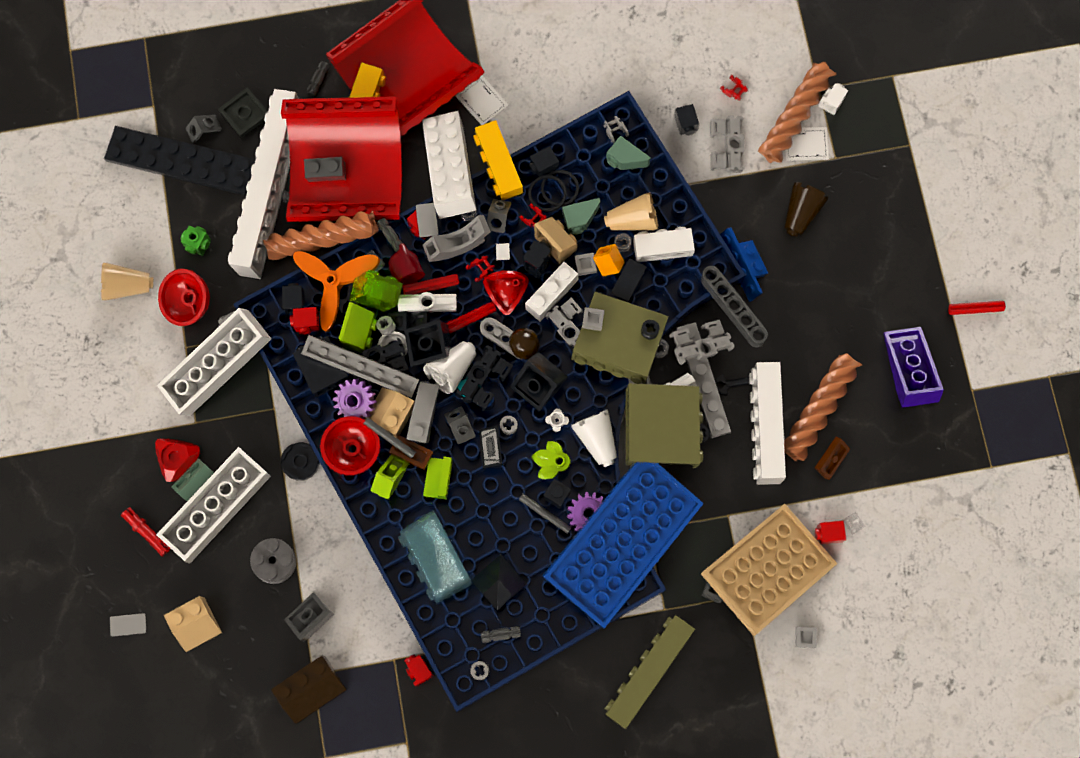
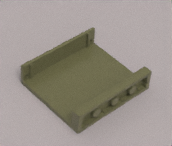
[571,292,669,384]
[626,383,703,468]

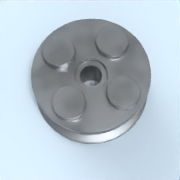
[250,538,296,584]

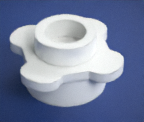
[545,409,569,432]

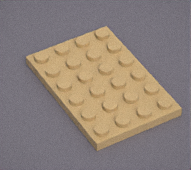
[701,504,837,636]

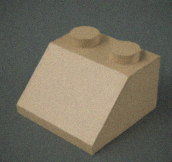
[534,217,577,264]
[364,387,415,438]
[164,596,222,652]

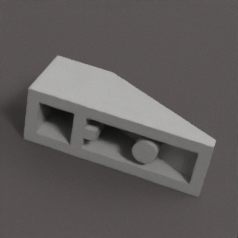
[407,382,439,443]

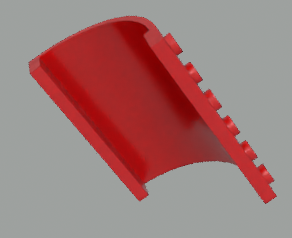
[326,0,485,136]
[281,97,402,222]

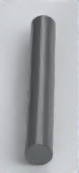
[363,418,416,458]
[519,494,572,534]

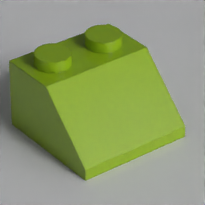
[338,302,378,353]

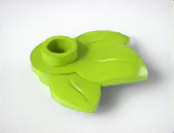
[532,441,570,479]

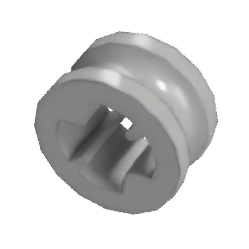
[376,316,396,336]
[500,416,518,435]
[471,661,489,680]

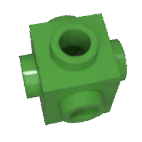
[181,226,211,256]

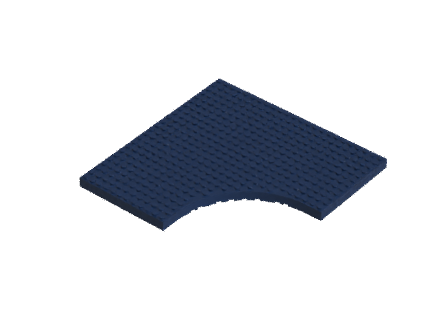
[234,91,746,712]

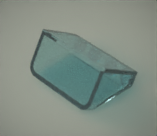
[398,510,472,603]

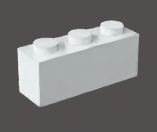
[633,227,695,262]
[525,262,578,321]

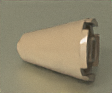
[604,192,658,231]
[101,263,153,300]

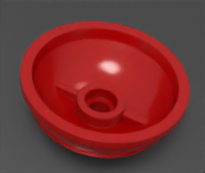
[158,269,210,326]
[320,416,380,475]

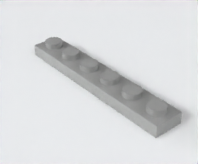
[677,322,731,438]
[301,335,419,398]

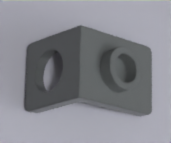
[186,115,222,143]
[487,199,511,233]
[444,407,475,444]

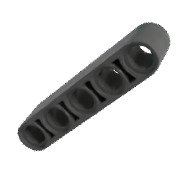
[701,266,768,348]

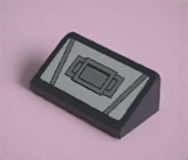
[479,426,503,469]

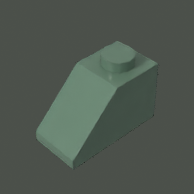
[606,136,651,170]
[562,198,600,235]

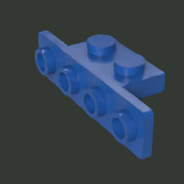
[720,227,768,301]

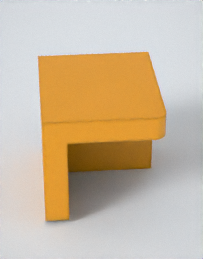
[593,244,625,276]

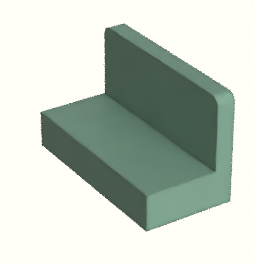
[172,458,214,501]

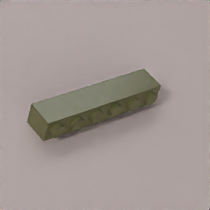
[605,615,695,729]

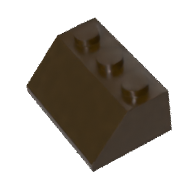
[271,655,347,724]

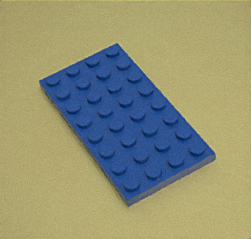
[542,462,704,628]

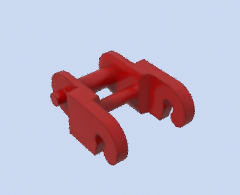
[720,74,748,101]
[519,203,547,228]
[466,256,495,282]

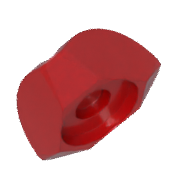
[483,271,529,315]
[155,438,200,482]

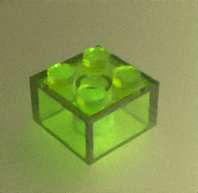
[349,270,403,311]

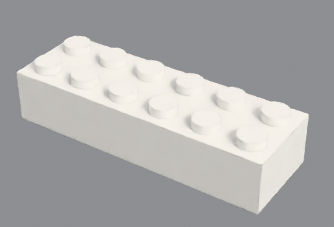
[422,111,476,219]
[157,308,272,416]
[749,362,786,485]
[156,447,271,563]

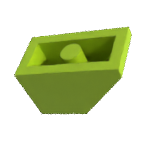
[371,455,409,499]

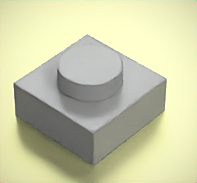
[574,253,597,276]
[582,307,604,331]
[795,627,817,648]

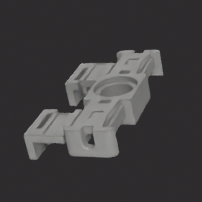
[710,116,744,173]
[545,298,583,346]
[669,320,734,365]

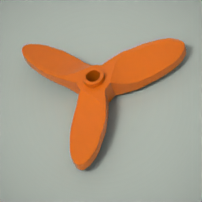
[293,251,380,332]

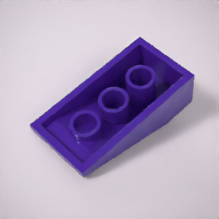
[884,327,944,408]

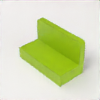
[423,457,453,500]

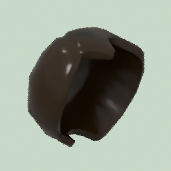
[509,327,540,360]

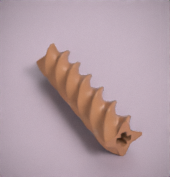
[758,62,837,163]
[263,211,379,260]
[784,353,862,461]

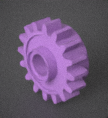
[333,379,377,419]
[567,492,603,532]

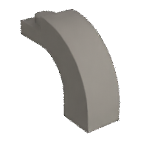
[423,215,490,262]

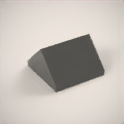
[284,592,334,642]

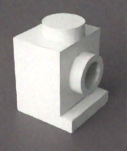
[818,83,848,115]

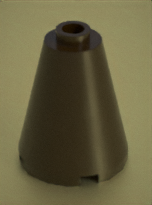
[784,182,829,237]

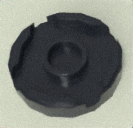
[281,442,320,481]

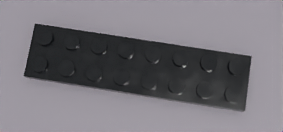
[104,125,256,196]

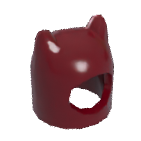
[389,243,425,287]

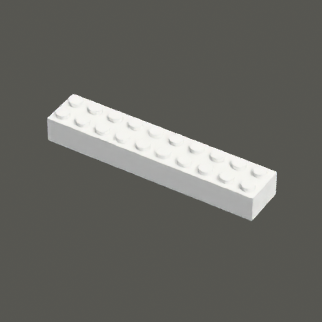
[228,89,299,279]

